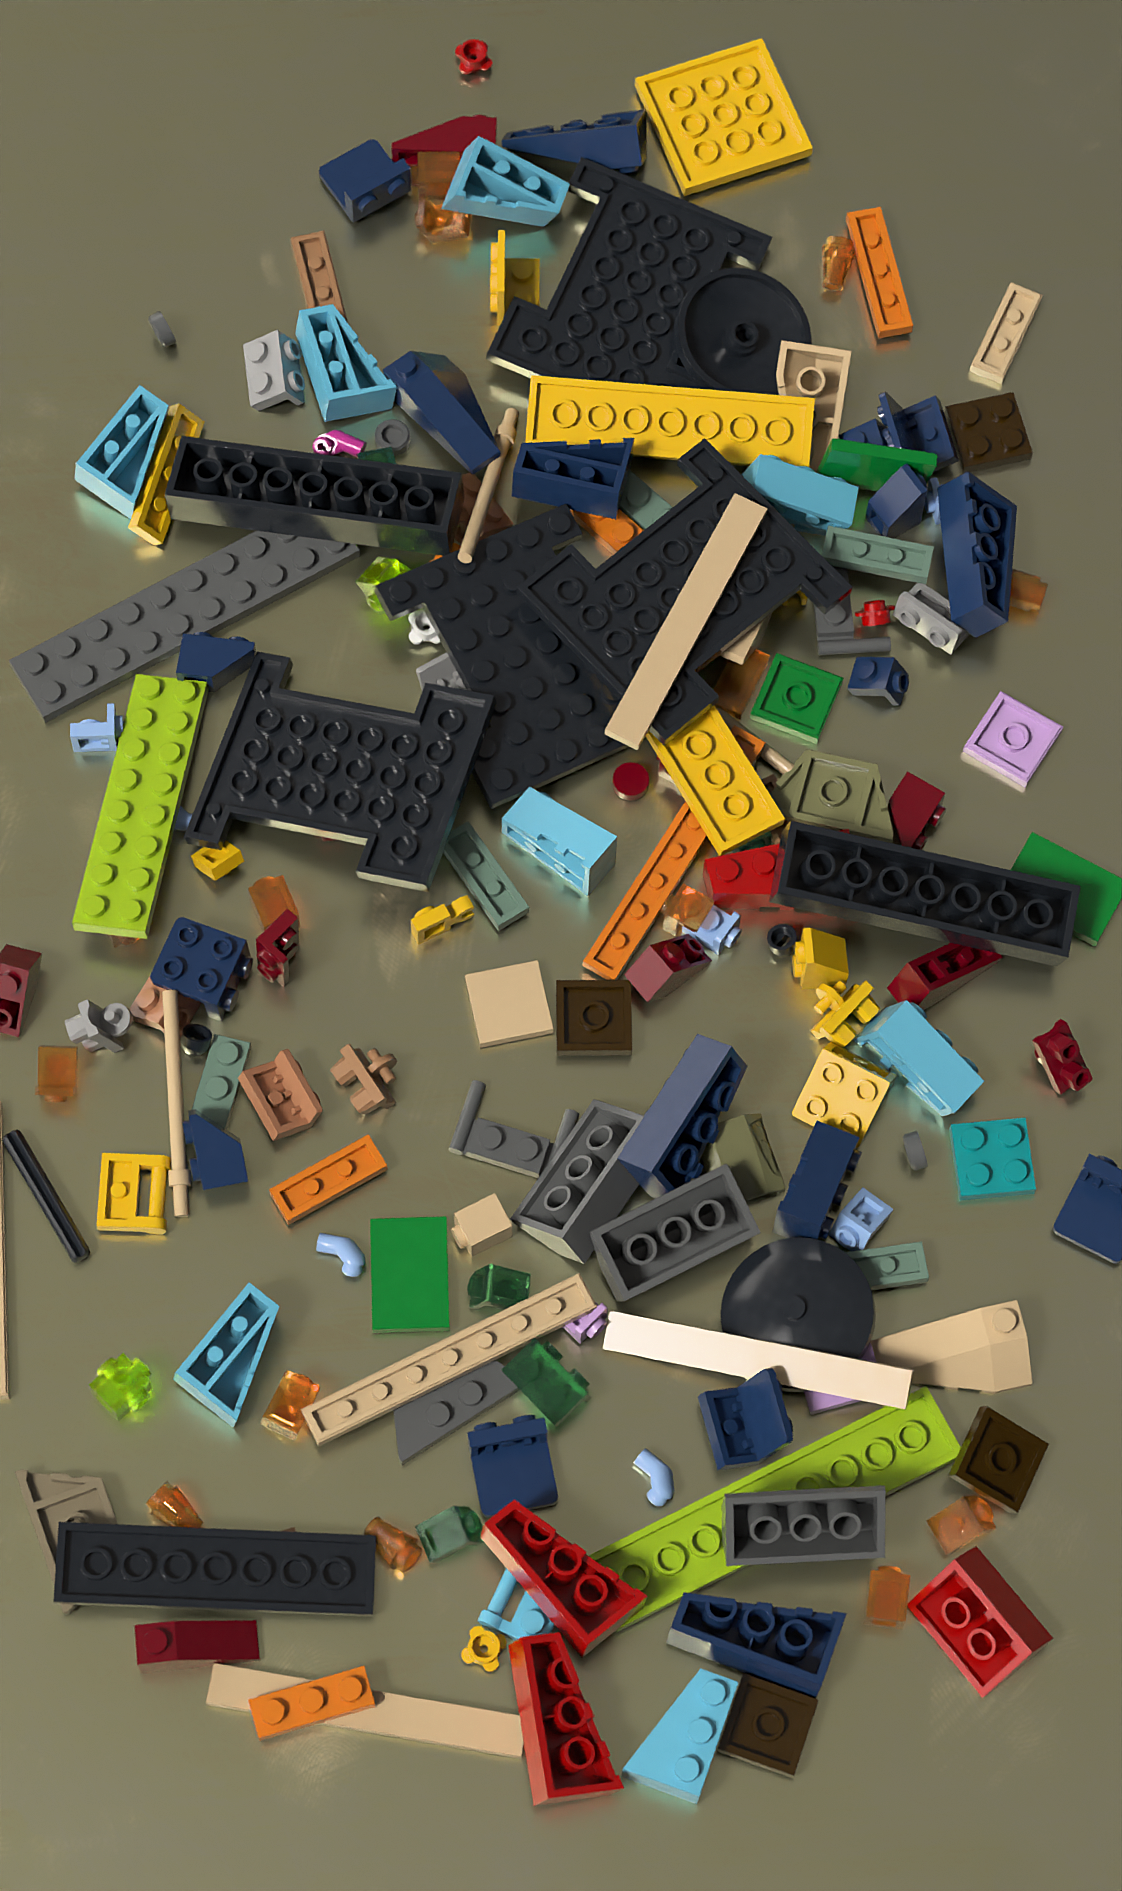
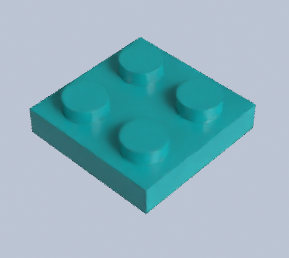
[949,1118,1036,1201]

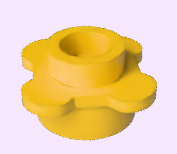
[461,1626,507,1672]

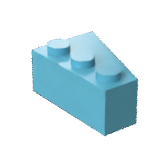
[441,136,570,227]
[295,304,397,422]
[74,385,169,519]
[741,454,859,536]
[502,787,617,896]
[853,1000,984,1116]
[173,1282,279,1428]
[621,1668,738,1804]

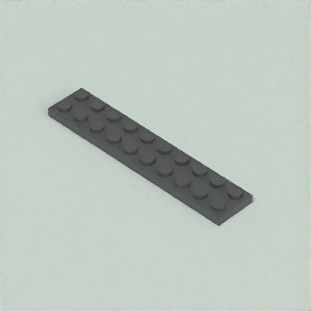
[9,531,360,723]

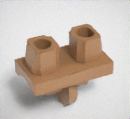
[330,1044,397,1115]

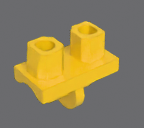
[810,980,880,1047]

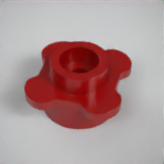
[455,39,492,74]
[855,600,895,626]

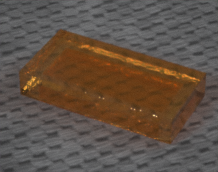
[714,649,770,720]

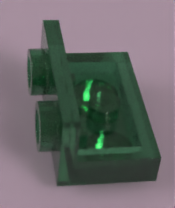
[501,1337,591,1427]

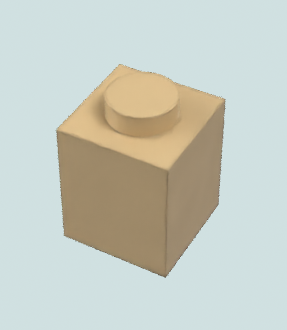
[451,1193,512,1257]

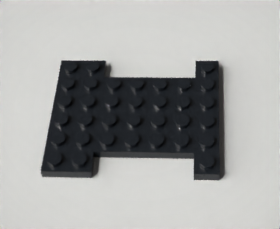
[486,157,772,389]
[516,438,853,746]
[374,504,647,809]
[184,651,497,892]

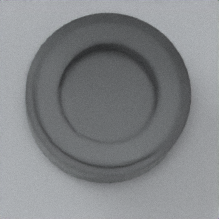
[148,311,176,348]
[375,419,410,457]
[902,1131,928,1171]

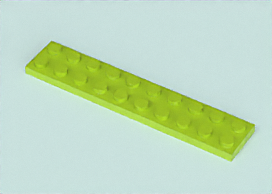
[588,1386,961,1632]

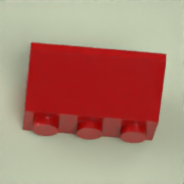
[906,1546,1054,1698]

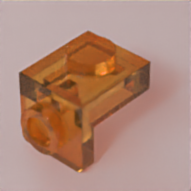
[415,196,471,244]
[661,883,714,936]
[35,1045,78,1102]
[260,1370,320,1441]
[927,1495,996,1555]

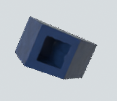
[865,464,928,539]
[176,632,256,692]
[182,1109,248,1190]

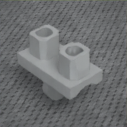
[65,999,133,1053]

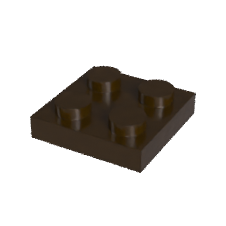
[944,392,1033,474]
[556,980,632,1056]
[948,1406,1049,1513]
[717,1673,819,1778]

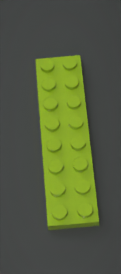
[72,674,209,939]

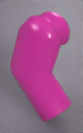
[312,430,367,458]

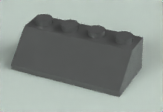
[510,1099,644,1264]
[589,1163,761,1301]
[722,1486,886,1566]

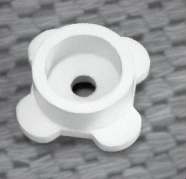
[408,609,441,644]

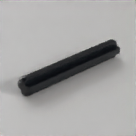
[2,1129,90,1263]

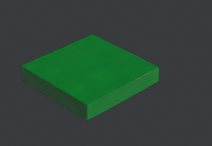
[750,653,844,744]

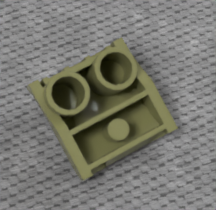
[699,1113,786,1201]

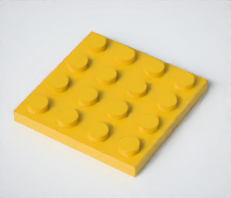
[635,38,813,196]

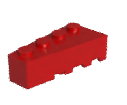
[702,829,850,910]
[480,1499,648,1658]
[508,1632,624,1806]

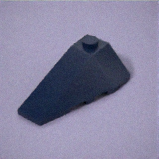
[501,109,647,173]
[382,351,501,475]

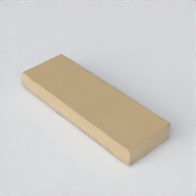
[970,282,1043,384]

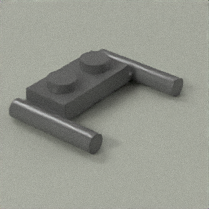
[813,566,891,655]
[448,1080,580,1178]

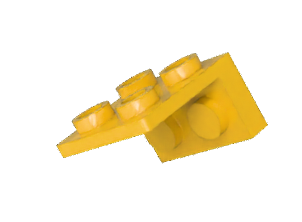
[490,230,540,326]
[792,1041,897,1148]

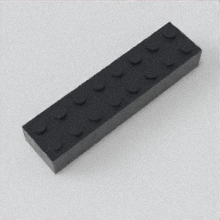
[165,436,465,556]
[769,821,1080,967]

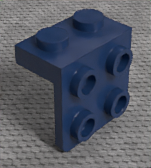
[319,139,411,223]
[877,391,959,472]
[150,917,253,1021]
[1053,1154,1122,1264]
[697,1368,793,1470]
[467,1415,558,1517]

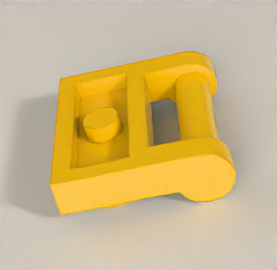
[96,1153,171,1235]

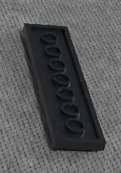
[53,1522,376,1617]

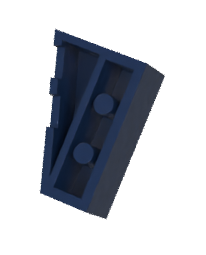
[512,438,634,520]
[772,1120,862,1240]

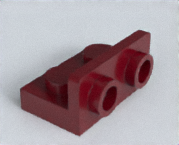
[256,908,299,987]

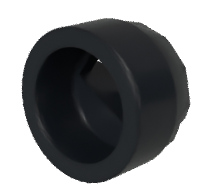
[767,924,798,957]
[181,1024,212,1057]

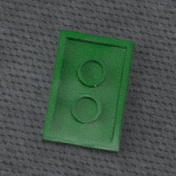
[816,438,937,491]
[1011,832,1122,947]
[370,1216,450,1333]

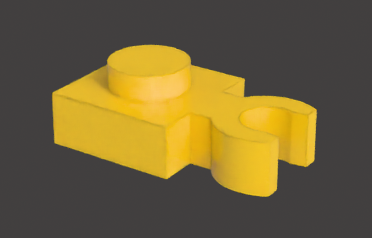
[411,895,474,945]

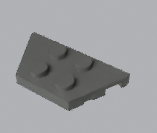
[394,1360,528,1465]

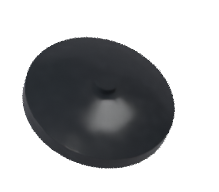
[674,268,812,395]
[721,1237,876,1392]

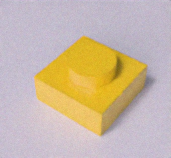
[191,840,244,881]

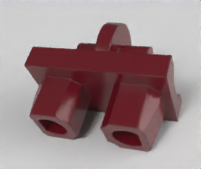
[1032,1019,1093,1095]

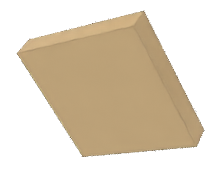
[465,960,553,1048]

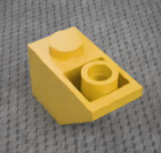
[792,928,849,990]

